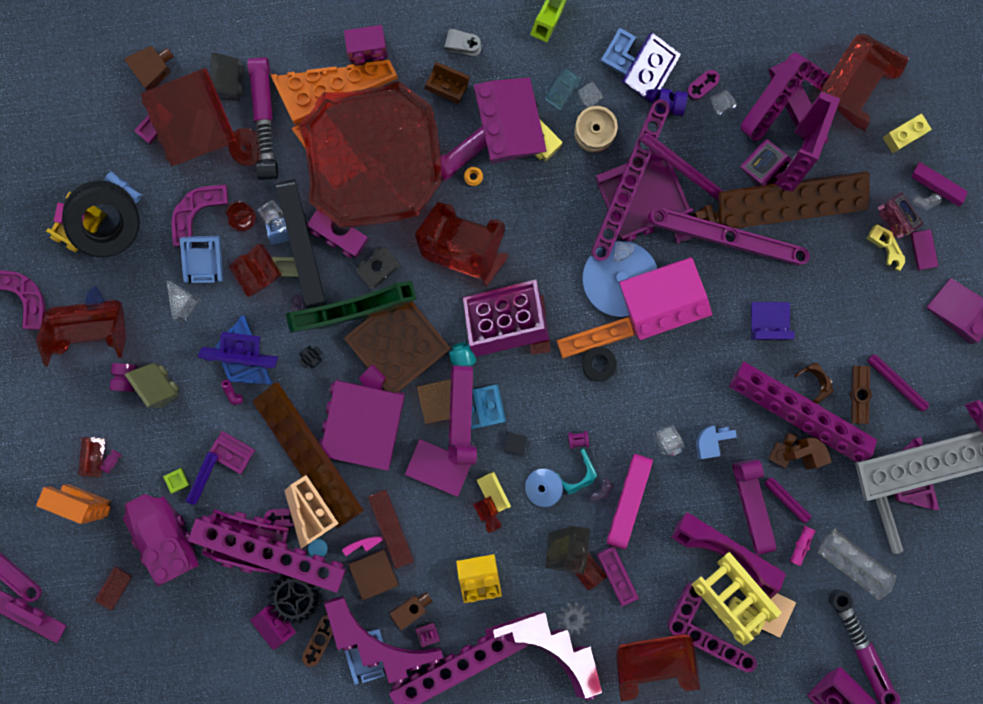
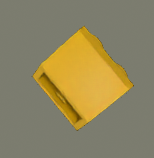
[456,554,502,603]

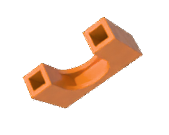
[36,484,111,524]

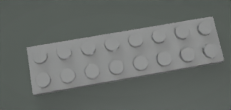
[855,430,983,501]

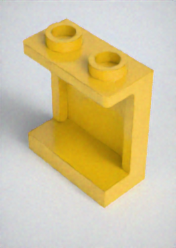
[46,192,107,253]

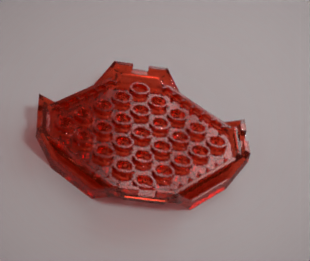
[299,81,442,227]

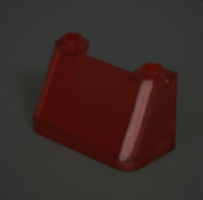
[415,202,505,279]
[616,634,700,702]

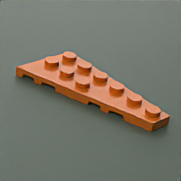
[271,60,398,124]

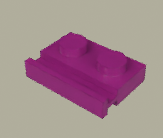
[209,431,256,474]

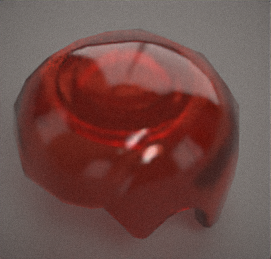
[226,201,256,232]

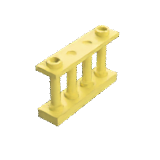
[691,552,782,646]

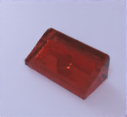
[78,437,105,477]
[565,546,607,590]

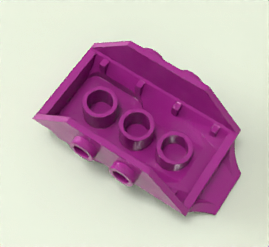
[122,494,199,587]
[202,509,289,574]

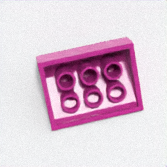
[619,257,712,340]

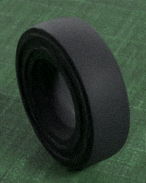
[582,347,617,382]

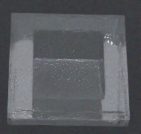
[710,90,737,115]

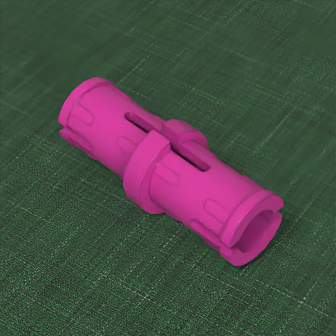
[789,526,816,566]

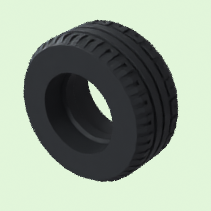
[62,180,140,258]

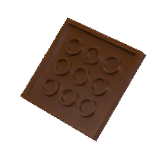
[344,302,451,393]

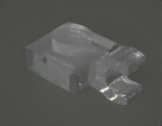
[257,200,286,233]

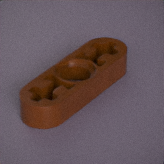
[302,614,333,667]

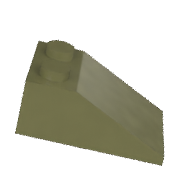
[125,363,180,408]

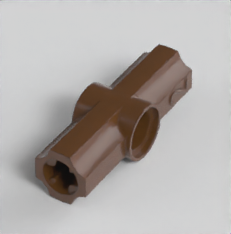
[849,366,872,424]

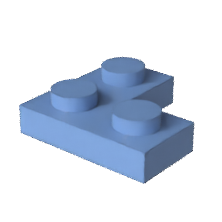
[600,28,636,76]

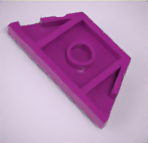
[895,437,939,510]

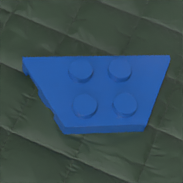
[215,315,272,384]

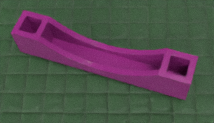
[671,512,786,599]

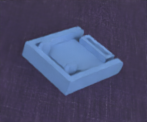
[180,236,223,283]
[345,628,385,685]

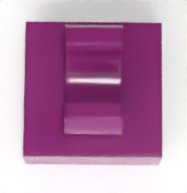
[415,622,440,647]

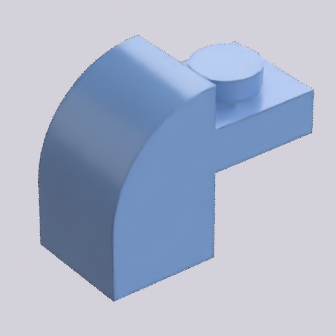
[696,425,737,459]

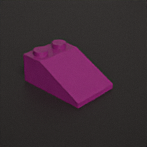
[926,278,983,344]

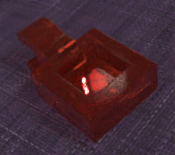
[473,496,502,533]

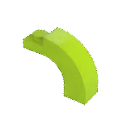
[530,0,567,42]

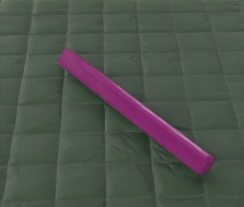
[641,133,723,201]

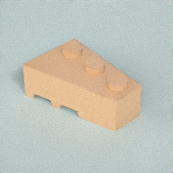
[284,475,339,549]

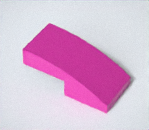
[342,536,384,556]

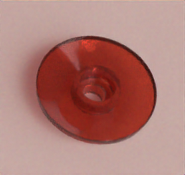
[228,128,260,166]

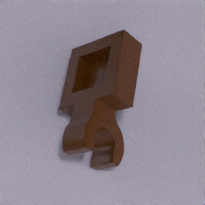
[768,433,797,468]

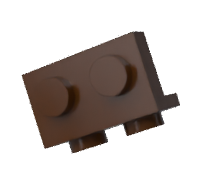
[424,62,470,104]

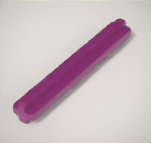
[867,354,929,411]

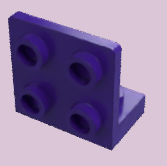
[751,302,795,341]

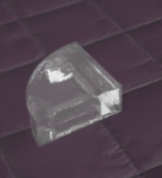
[613,242,635,262]

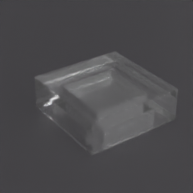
[577,82,603,108]

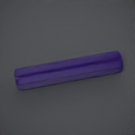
[186,452,218,505]

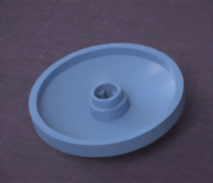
[582,241,657,317]

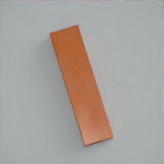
[556,317,635,359]

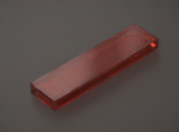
[368,490,414,569]

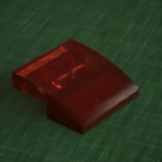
[229,244,281,297]

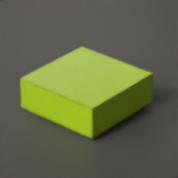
[163,468,190,494]

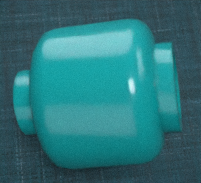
[449,342,477,366]

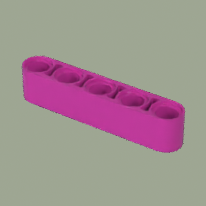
[607,453,653,549]

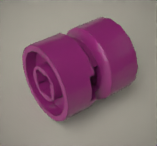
[109,363,137,392]

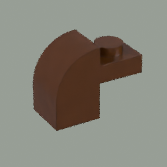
[783,438,832,470]

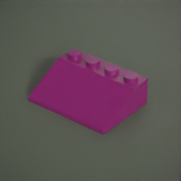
[474,77,547,164]
[463,280,549,357]

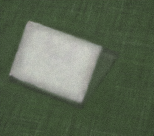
[166,281,201,323]

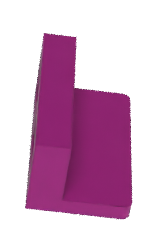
[250,605,296,650]

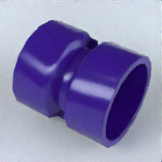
[656,88,688,117]

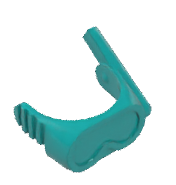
[556,448,597,494]

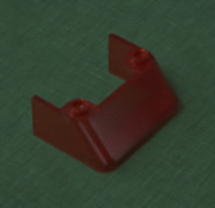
[35,300,126,367]

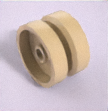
[574,106,618,153]

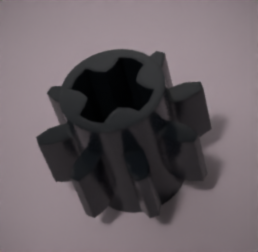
[299,345,323,369]

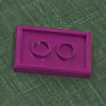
[405,439,471,497]

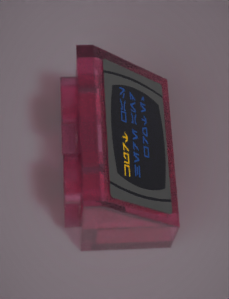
[878,192,924,239]

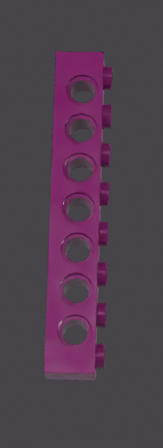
[729,361,877,462]
[188,515,347,593]
[389,616,530,704]

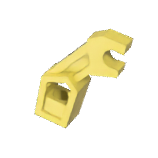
[866,224,905,271]

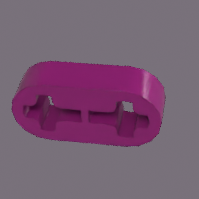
[687,70,720,101]
[264,508,294,526]

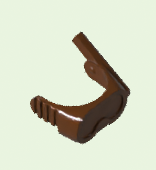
[794,363,834,404]

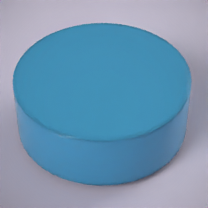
[308,539,328,557]

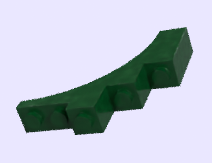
[286,281,417,333]

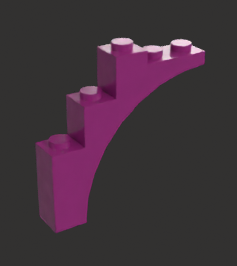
[325,595,443,684]

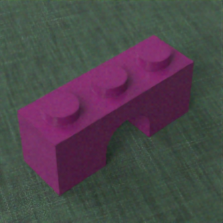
[307,206,369,259]

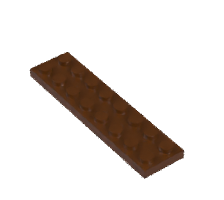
[719,171,870,228]
[252,382,364,529]

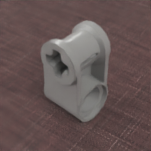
[444,29,481,57]

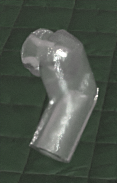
[912,192,942,209]

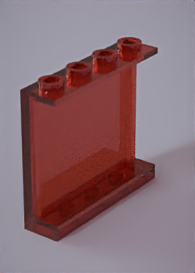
[140,68,237,167]

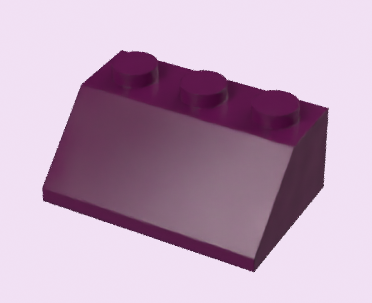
[807,667,877,704]

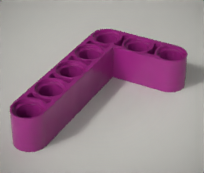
[740,52,833,141]
[448,365,477,465]
[732,459,776,556]
[667,582,757,672]

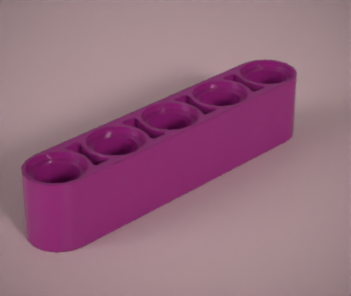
[769,61,828,144]

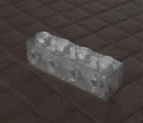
[817,529,897,601]

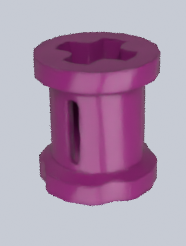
[568,431,589,449]

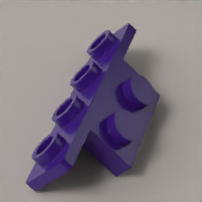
[198,332,278,369]

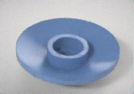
[525,468,563,507]

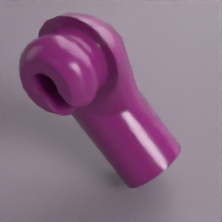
[221,380,243,406]

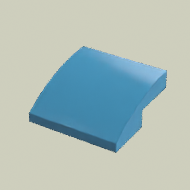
[471,384,506,429]

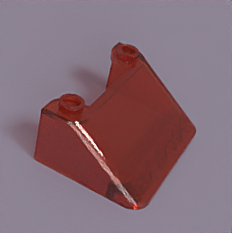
[822,34,910,132]

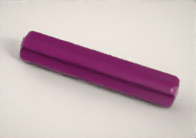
[764,477,811,523]

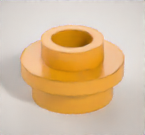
[464,167,483,186]

